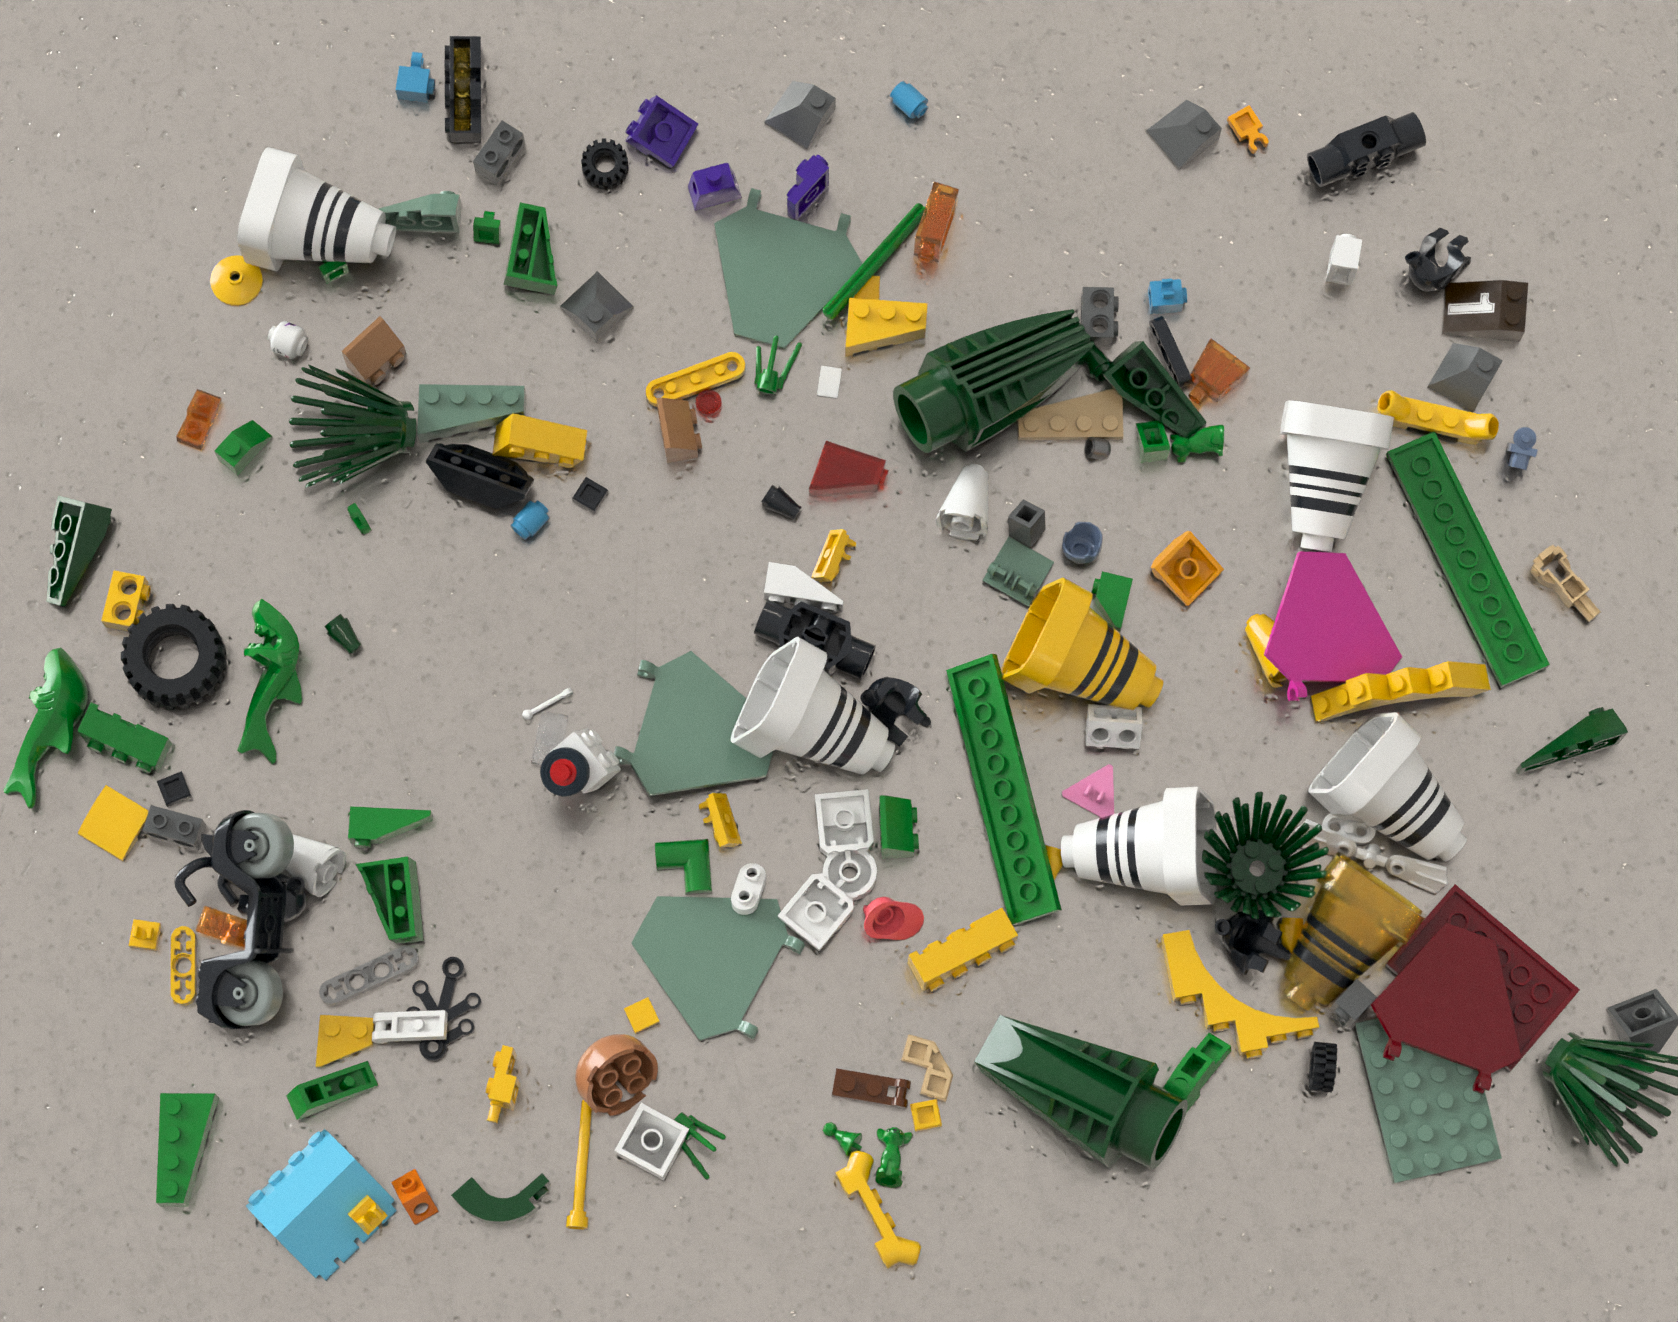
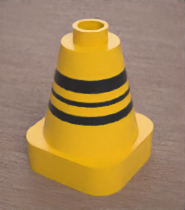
[1001,577,1163,710]

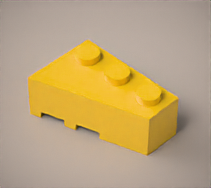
[845,298,928,357]
[492,413,587,468]

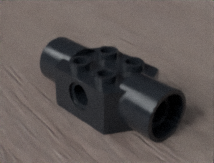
[1307,112,1426,187]
[754,600,876,680]

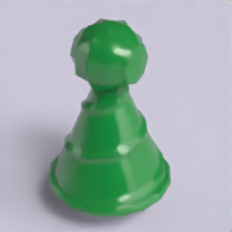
[823,1122,862,1156]

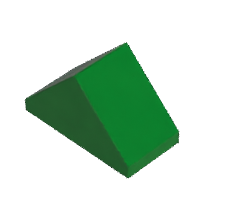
[1136,421,1170,463]

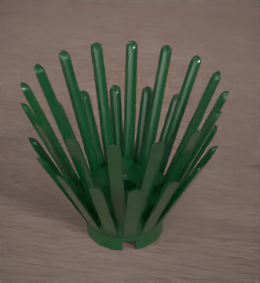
[289,364,416,488]
[1202,792,1329,919]
[1543,1032,1678,1167]

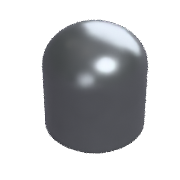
[1084,437,1111,460]

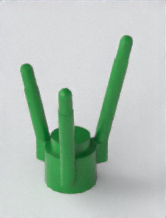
[754,335,802,394]
[674,1112,726,1179]

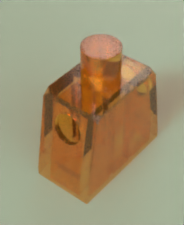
[1188,338,1250,405]

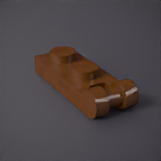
[832,1068,911,1109]

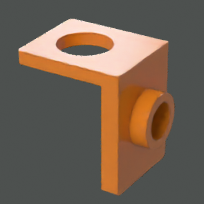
[391,1169,438,1225]

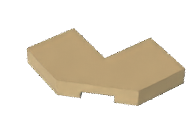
[901,1034,953,1102]

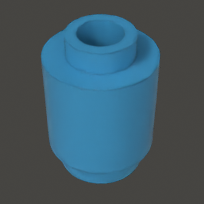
[890,81,928,119]
[510,500,549,540]

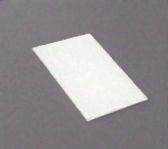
[817,366,842,398]

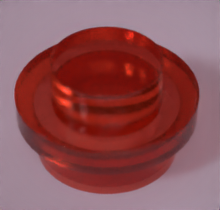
[695,389,722,416]

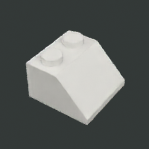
[614,1103,689,1181]

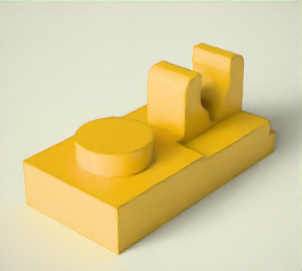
[811,529,856,582]
[699,793,742,847]

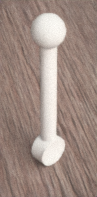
[522,688,573,720]

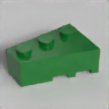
[503,202,558,295]
[78,702,172,773]
[356,856,424,944]

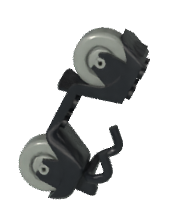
[174,810,294,1029]

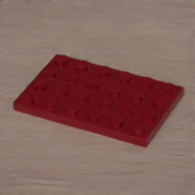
[1385,884,1580,1072]

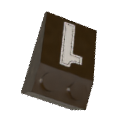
[1442,280,1528,342]

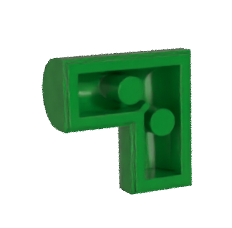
[655,839,712,894]

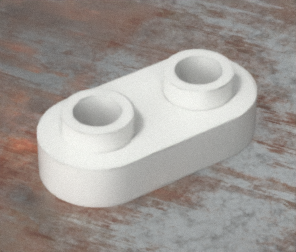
[1322,813,1376,845]
[731,863,766,915]

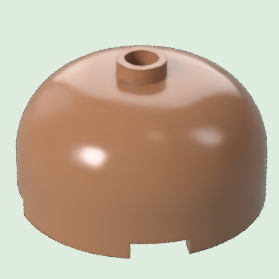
[575,1034,658,1116]

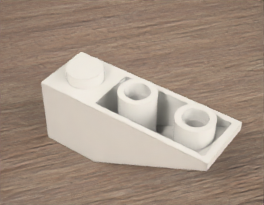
[764,562,843,613]

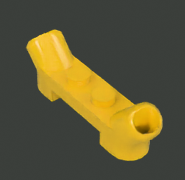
[1377,390,1499,445]
[835,1151,921,1269]

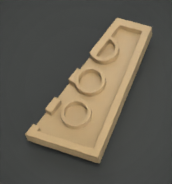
[1018,389,1124,440]

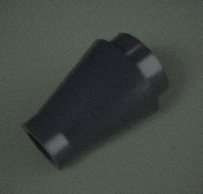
[761,484,801,520]

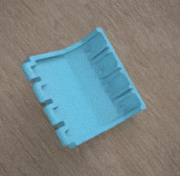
[246,1129,397,1280]

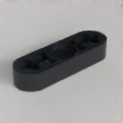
[1149,316,1192,388]

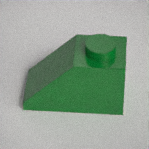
[214,420,273,476]
[1092,571,1133,633]

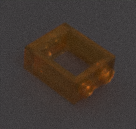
[914,181,959,263]

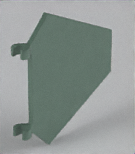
[714,188,863,349]
[614,651,773,796]
[631,896,805,1041]

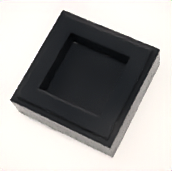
[572,477,609,514]
[157,771,192,807]

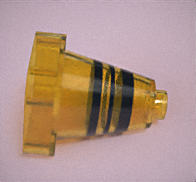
[1283,851,1427,1011]

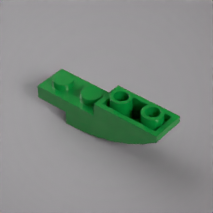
[1163,1033,1232,1113]

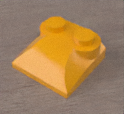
[1151,531,1224,606]

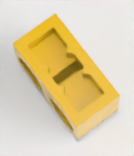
[101,570,151,632]

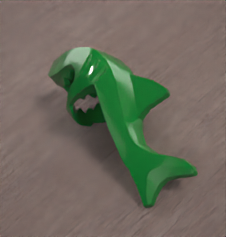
[237,599,302,764]
[3,647,88,809]

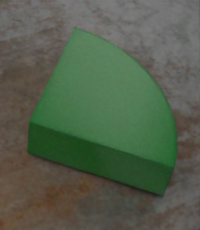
[347,503,372,535]

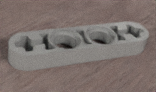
[319,946,419,1006]

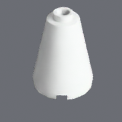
[936,464,988,540]
[286,834,346,897]

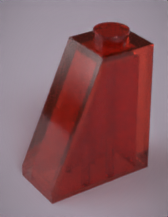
[809,441,889,497]

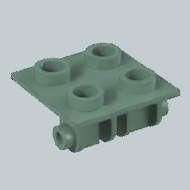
[982,536,1054,606]

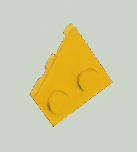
[315,1015,375,1068]

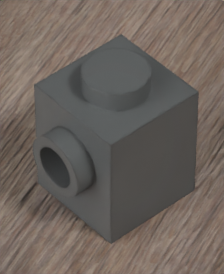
[1007,499,1046,547]

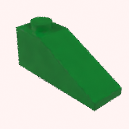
[348,806,433,848]
[286,1061,378,1120]

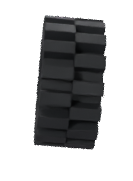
[581,138,629,189]
[1309,1042,1337,1093]

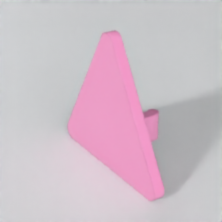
[1062,764,1114,818]

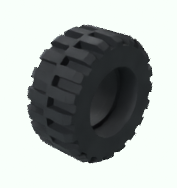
[121,604,227,710]

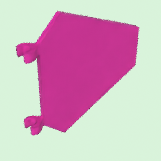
[1264,551,1402,701]

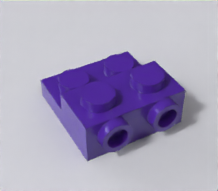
[625,95,698,168]
[787,155,829,220]

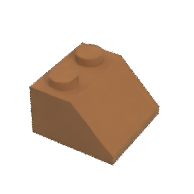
[342,316,406,385]
[656,398,702,463]

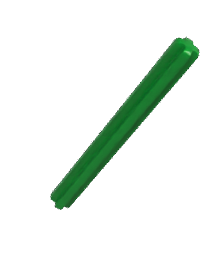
[823,203,927,320]

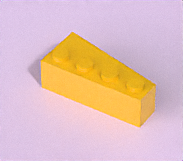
[907,908,1018,992]

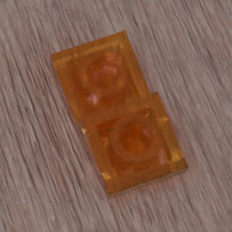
[176,389,222,450]
[195,906,247,948]

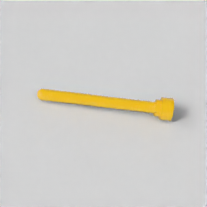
[566,1100,592,1230]

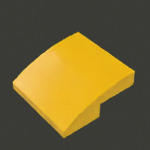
[78,785,149,861]

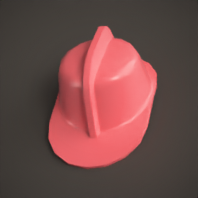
[863,897,924,940]

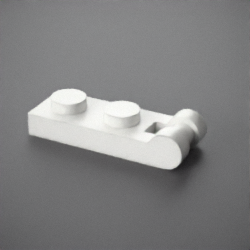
[372,1010,448,1044]

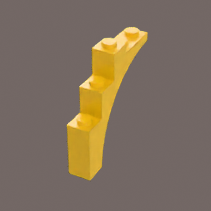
[1311,661,1491,722]
[1161,930,1319,1059]

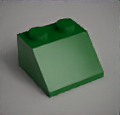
[879,795,919,859]

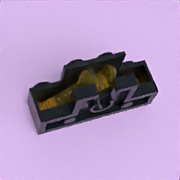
[444,36,481,142]

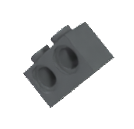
[473,120,525,185]
[1081,287,1119,345]
[143,805,207,851]
[1329,979,1377,1029]

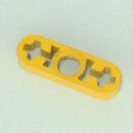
[171,926,197,1006]

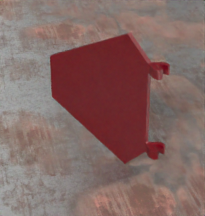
[1371,922,1522,1094]

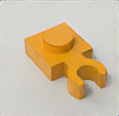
[1227,105,1269,154]

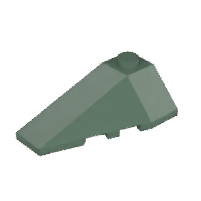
[379,191,461,233]

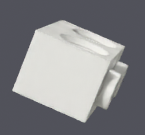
[1326,234,1362,286]
[1085,704,1142,749]

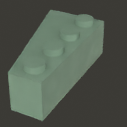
[417,384,526,444]

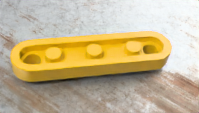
[646,352,745,407]

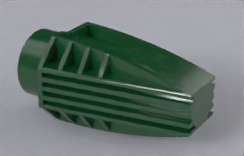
[893,309,1094,453]
[974,1015,1188,1169]

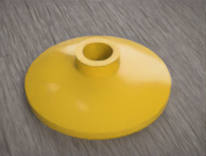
[210,255,263,306]

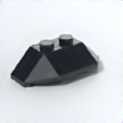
[426,443,534,509]

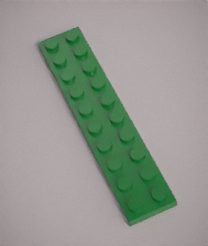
[1386,431,1550,688]
[946,654,1062,926]

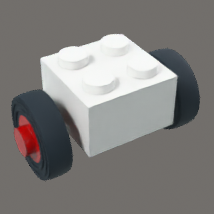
[540,728,621,797]

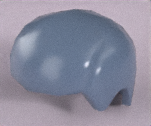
[1062,522,1103,564]

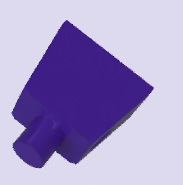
[688,163,742,211]

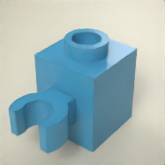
[395,52,435,103]
[1148,278,1187,314]

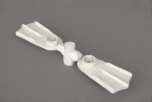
[1295,819,1448,894]

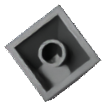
[764,81,836,150]
[1147,100,1222,170]
[560,271,634,343]
[1428,343,1503,412]
[1607,989,1678,1060]

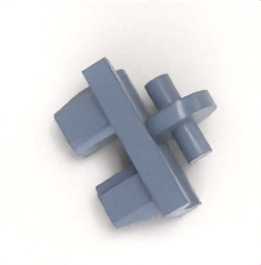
[1506,427,1538,470]

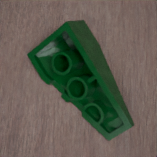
[1103,341,1207,438]
[46,496,112,607]
[1516,707,1628,774]

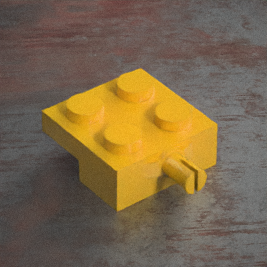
[485,1045,520,1123]

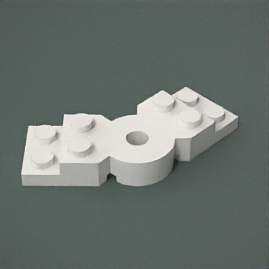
[778,789,877,951]

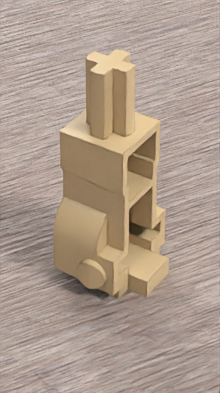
[1530,545,1601,622]

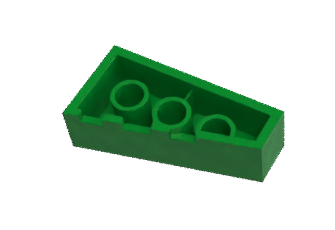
[156,1093,219,1207]

